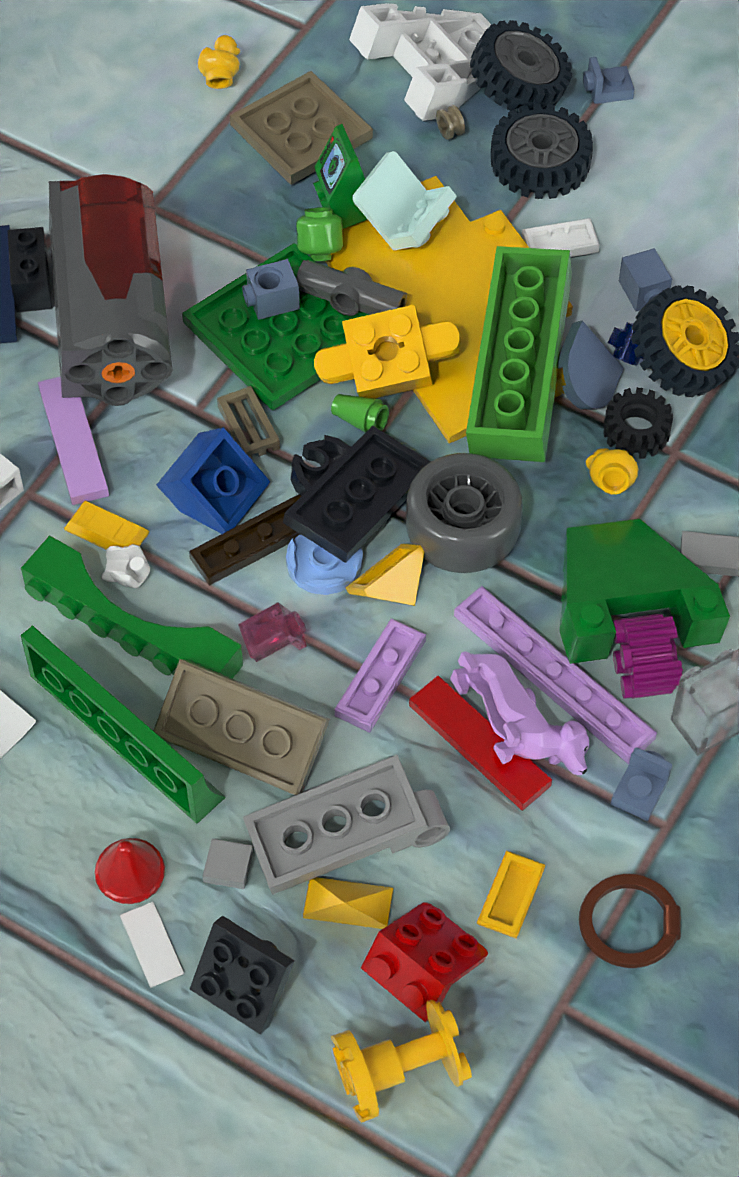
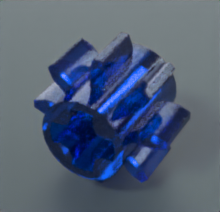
[608,322,644,366]

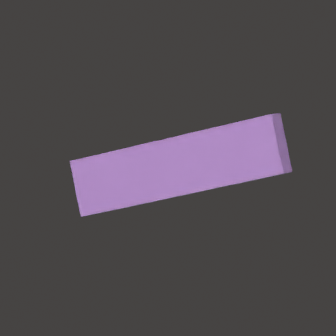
[38,377,109,505]

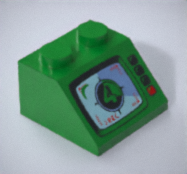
[313,124,367,229]

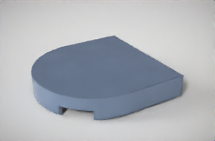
[558,320,624,410]

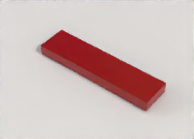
[409,676,552,811]

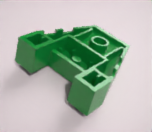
[559,519,730,664]

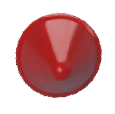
[94,838,165,904]

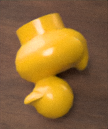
[198,35,240,89]
[586,448,639,494]

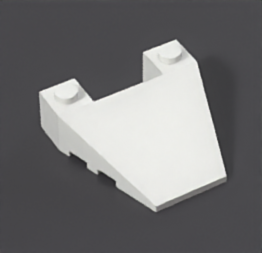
[349,3,491,121]

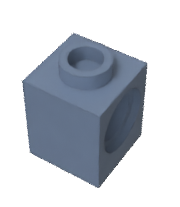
[242,259,300,320]

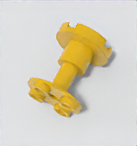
[331,1000,472,1123]

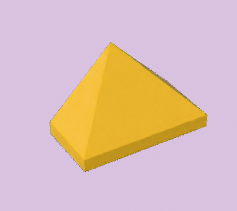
[345,544,424,606]
[303,877,393,929]

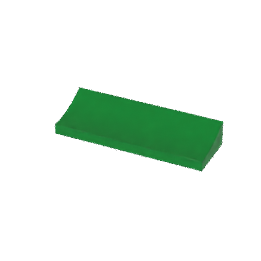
[20,625,226,824]

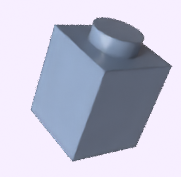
[618,248,672,312]

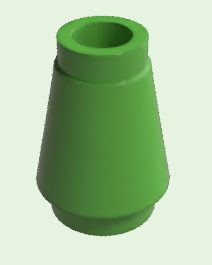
[331,394,389,433]

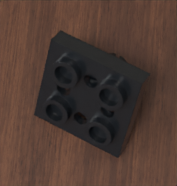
[190,915,295,1035]

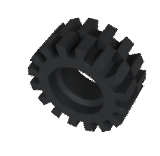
[603,387,673,459]

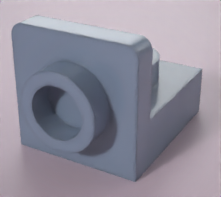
[583,57,635,104]
[611,747,672,821]

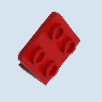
[361,902,488,1023]

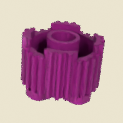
[613,614,683,699]

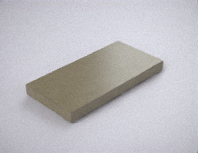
[153,659,330,795]

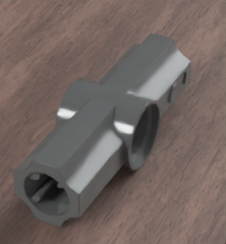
[296,260,407,316]

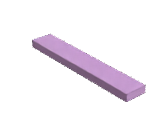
[454,586,657,764]

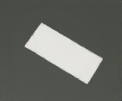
[120,902,184,988]

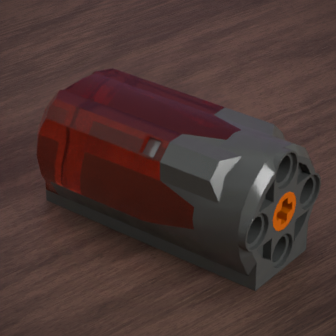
[49,174,173,406]

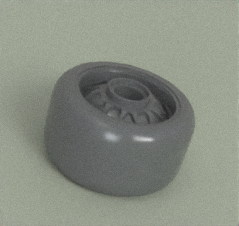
[406,453,523,573]

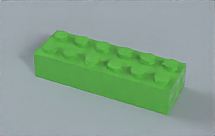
[466,246,572,462]

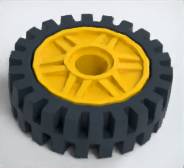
[632,285,739,397]

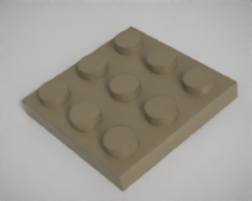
[230,71,373,185]

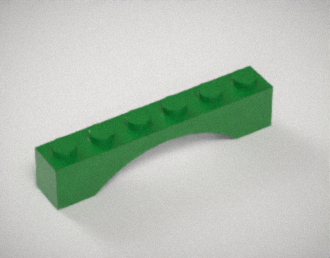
[21,535,243,679]

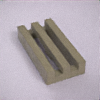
[217,386,280,459]

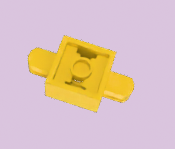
[314,304,460,398]

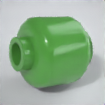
[296,207,343,261]

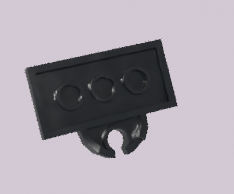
[283,426,431,563]

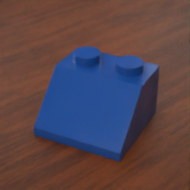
[156,427,270,534]

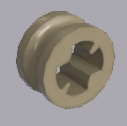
[436,105,465,140]

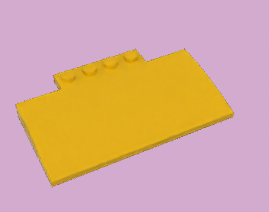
[325,176,573,443]

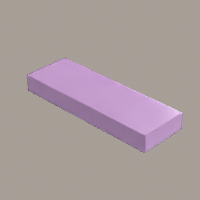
[335,619,426,733]

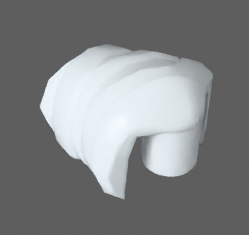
[101,544,150,588]

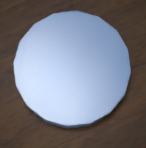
[286,534,363,595]

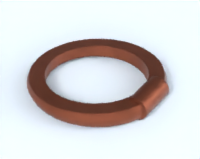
[579,874,681,968]

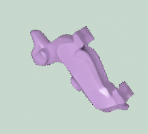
[450,652,589,775]

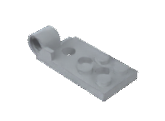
[243,755,450,895]

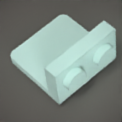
[353,151,457,250]

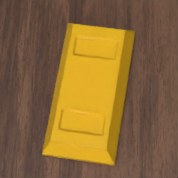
[64,500,149,550]
[477,851,546,939]

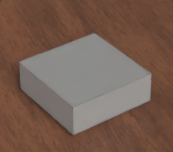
[202,839,253,889]

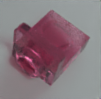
[238,602,307,662]

